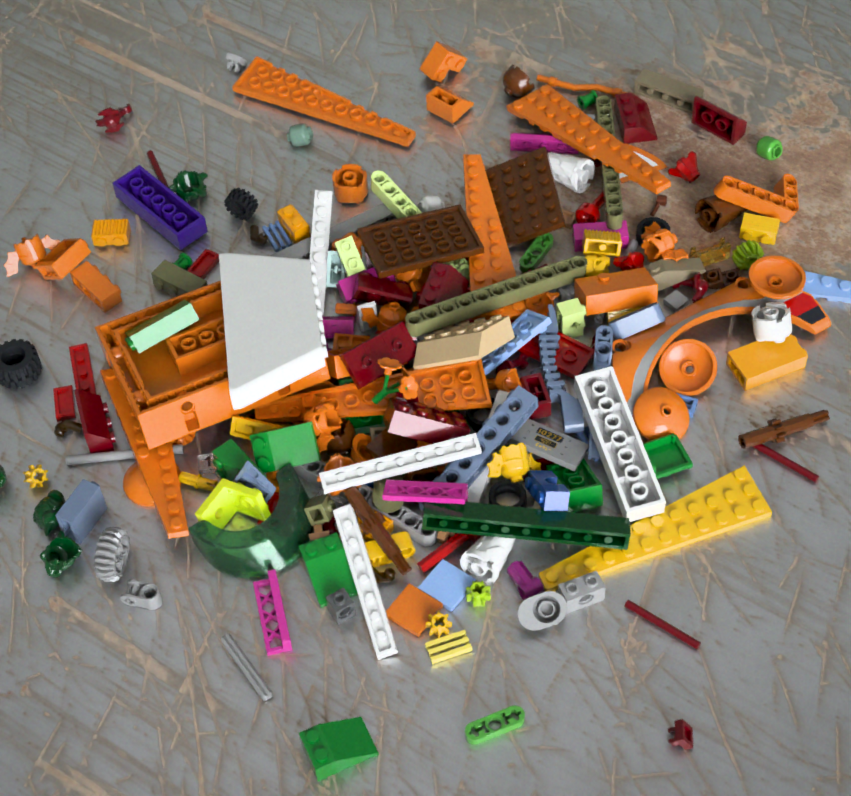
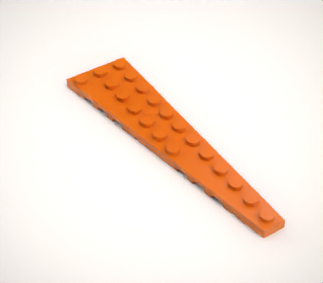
[232,56,416,147]
[507,84,671,194]
[463,154,526,320]
[254,359,492,423]
[100,369,189,539]

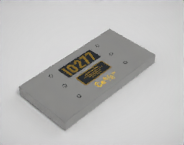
[508,418,589,471]

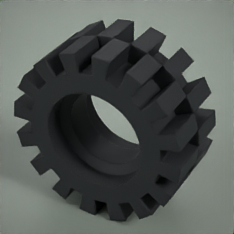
[224,188,259,220]

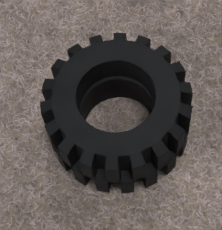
[0,339,42,389]

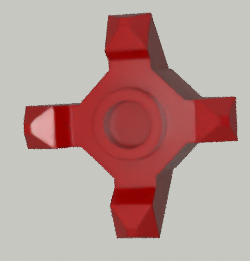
[668,151,700,183]
[613,251,644,271]

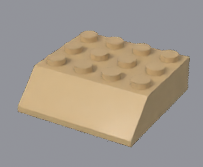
[413,314,515,370]

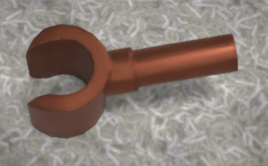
[650,195,667,217]

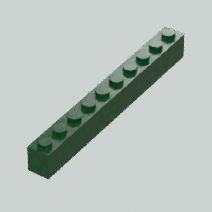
[422,502,631,550]

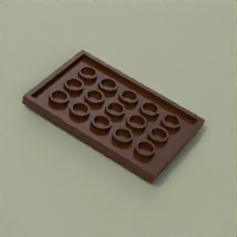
[485,146,566,248]
[357,204,484,278]

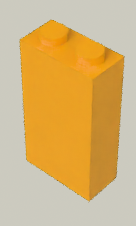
[726,334,808,391]

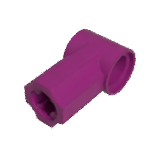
[507,561,545,601]

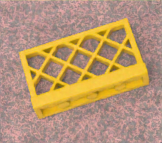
[230,414,294,440]

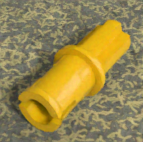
[178,471,218,492]

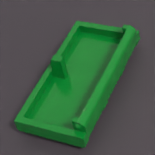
[643,433,693,479]

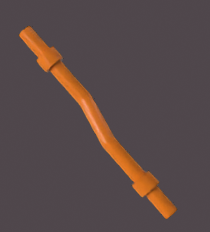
[536,74,628,98]

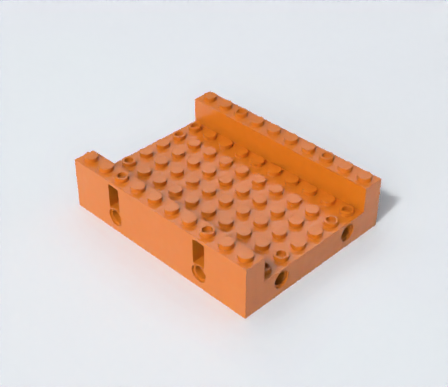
[95,280,330,450]

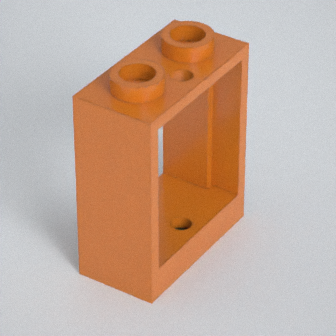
[35,238,91,280]

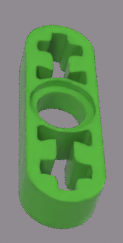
[519,233,553,273]
[465,705,525,745]

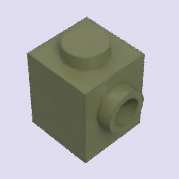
[304,493,336,526]

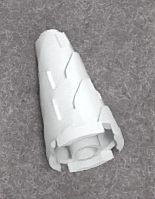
[548,152,595,193]
[460,535,516,585]

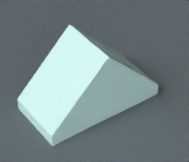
[326,251,347,288]

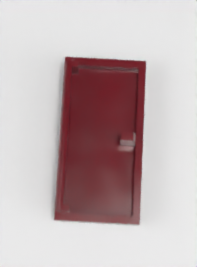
[339,321,417,390]

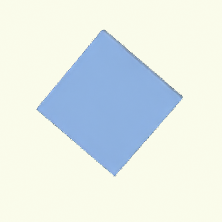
[418,559,476,612]

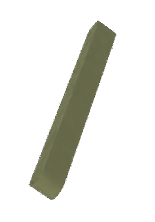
[595,95,623,230]
[405,255,587,338]

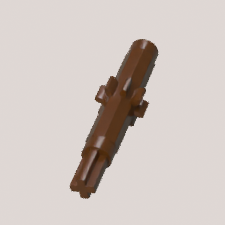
[738,410,830,449]
[344,486,412,576]

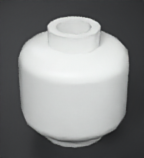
[418,196,445,213]

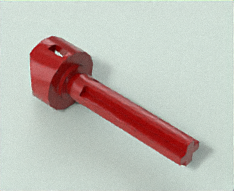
[576,191,604,224]
[417,533,482,573]

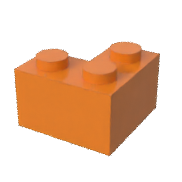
[420,41,467,83]

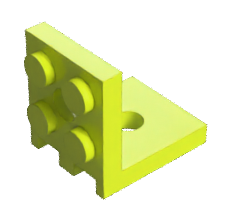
[195,478,272,541]

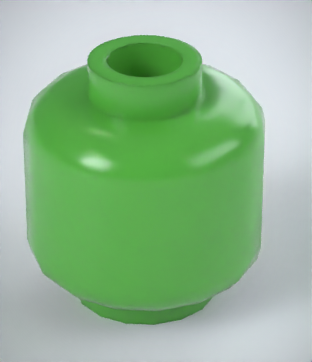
[756,136,783,161]

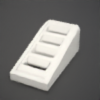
[357,301,377,332]

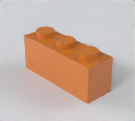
[70,261,122,313]

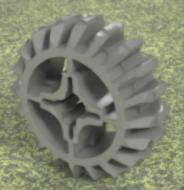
[94,527,130,582]

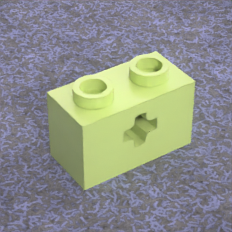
[334,236,366,277]
[556,298,586,338]

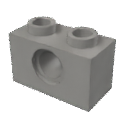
[558,570,606,614]

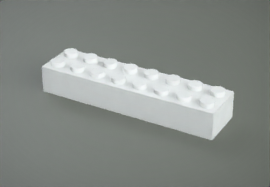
[574,366,666,522]

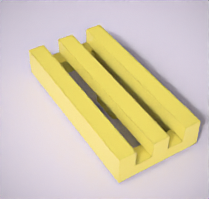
[425,630,472,664]

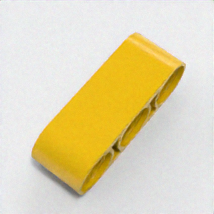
[365,531,416,568]

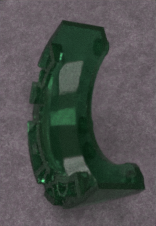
[188,463,314,579]

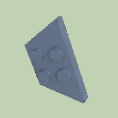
[232,461,276,503]

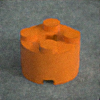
[332,164,368,204]

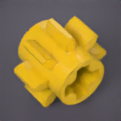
[23,464,48,488]
[425,610,452,638]

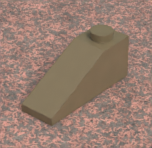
[644,258,706,291]

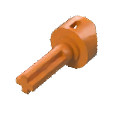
[486,368,522,392]

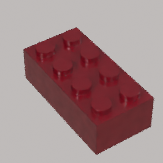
[383,397,470,444]

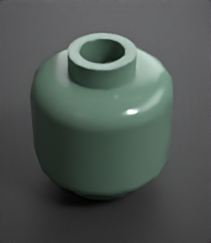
[287,123,313,147]

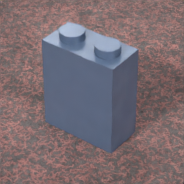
[55,479,107,545]

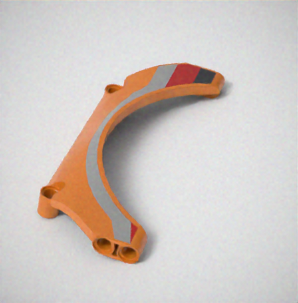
[611,277,831,417]

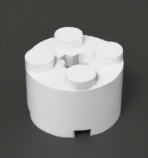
[751,302,792,343]

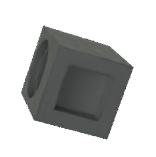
[326,587,356,625]

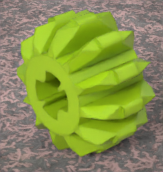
[731,240,764,271]

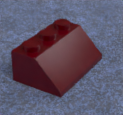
[614,92,658,144]
[692,96,747,145]
[418,262,469,325]
[352,272,413,310]
[74,389,116,453]

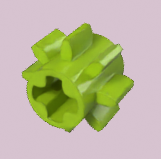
[466,581,491,607]

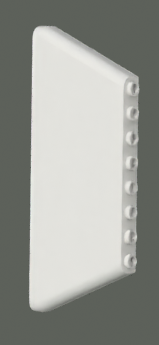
[219,252,328,410]

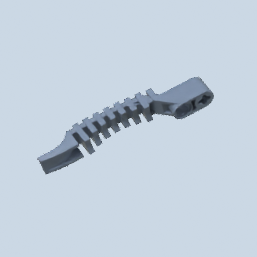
[538,304,584,434]
[588,325,613,460]

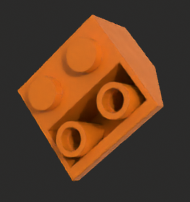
[426,86,474,124]

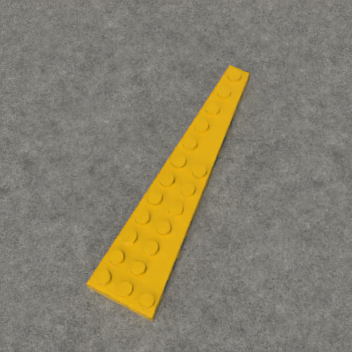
[538,465,772,592]

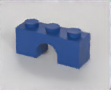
[525,470,570,511]

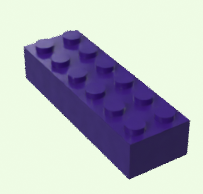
[112,165,208,250]

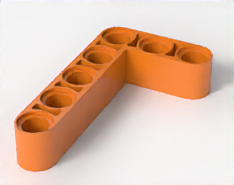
[713,174,799,223]

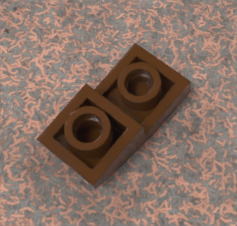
[702,268,742,289]

